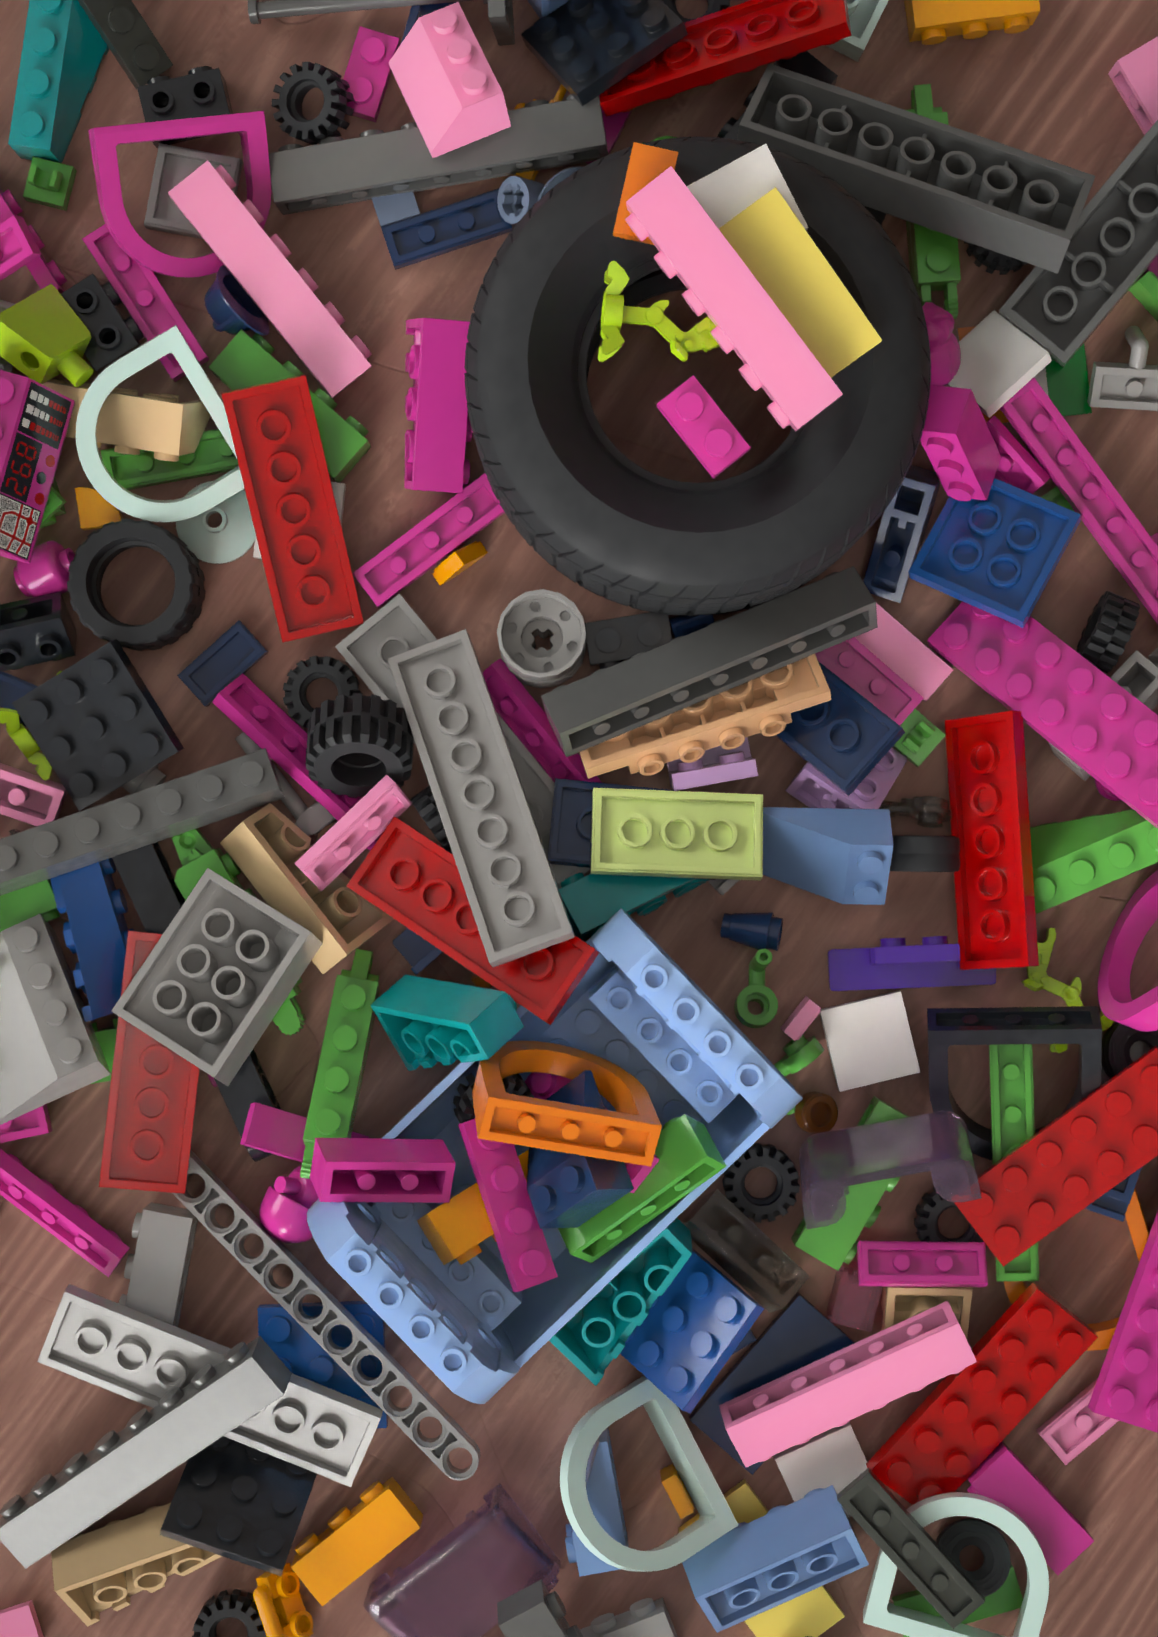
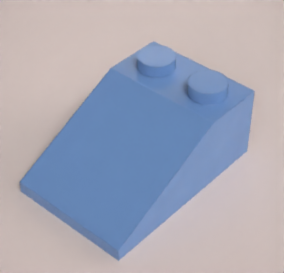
[763,807,893,905]
[565,1427,629,1577]

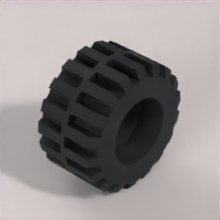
[305,693,414,798]

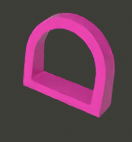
[88,111,272,278]
[1097,870,1158,1032]

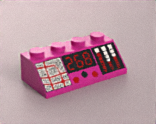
[0,370,75,564]

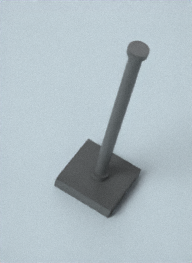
[248,0,515,46]

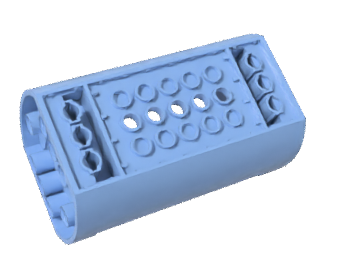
[307,908,803,1404]

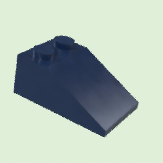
[527,1070,634,1229]

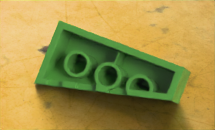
[1030,809,1158,914]

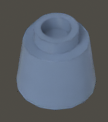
[497,176,545,224]

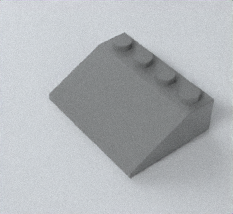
[111,868,322,1086]
[0,914,111,1125]

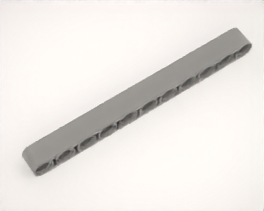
[173,1149,481,1481]

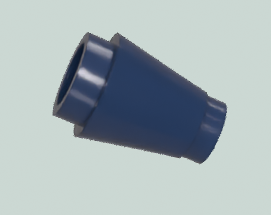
[720,912,783,951]

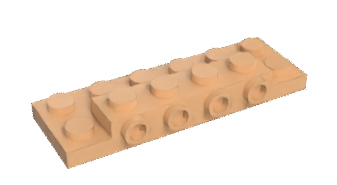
[579,654,831,779]

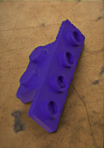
[827,936,996,991]

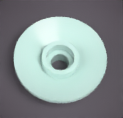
[176,481,255,564]

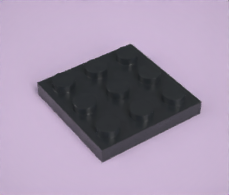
[521,0,688,106]
[12,639,184,811]
[160,1436,317,1576]

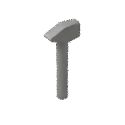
[235,732,336,836]

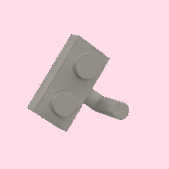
[1087,326,1158,411]

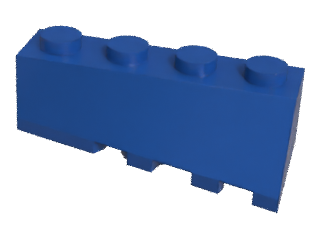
[50,858,135,1022]

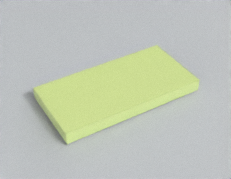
[590,788,763,881]

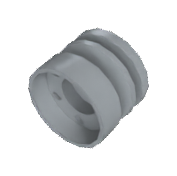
[497,589,586,689]

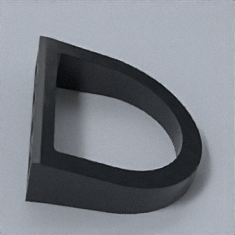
[927,1006,1102,1160]

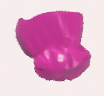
[922,302,961,386]

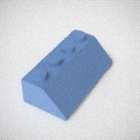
[682,1485,869,1633]

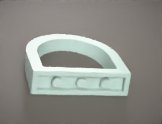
[76,325,244,522]
[560,1376,738,1572]
[863,1492,1049,1637]

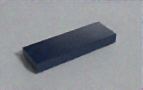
[381,188,513,270]

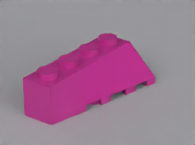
[404,318,473,493]

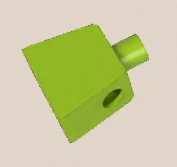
[0,284,94,388]

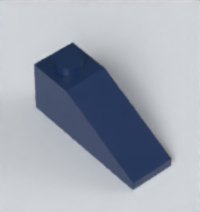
[863,465,941,603]

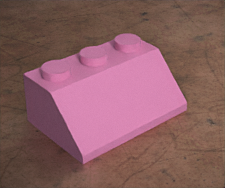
[389,2,511,159]

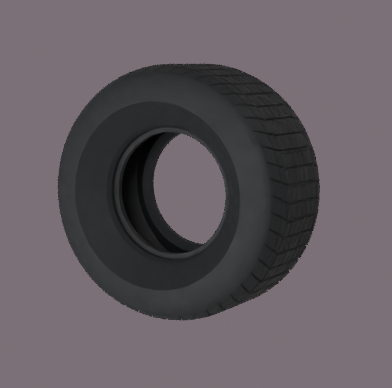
[464,136,931,616]

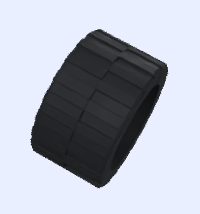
[67,519,206,651]

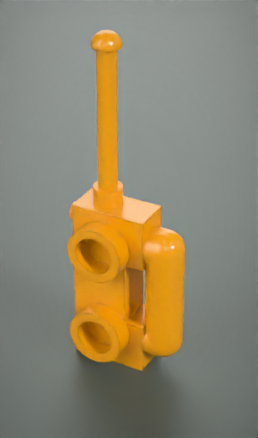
[253,1563,314,1637]

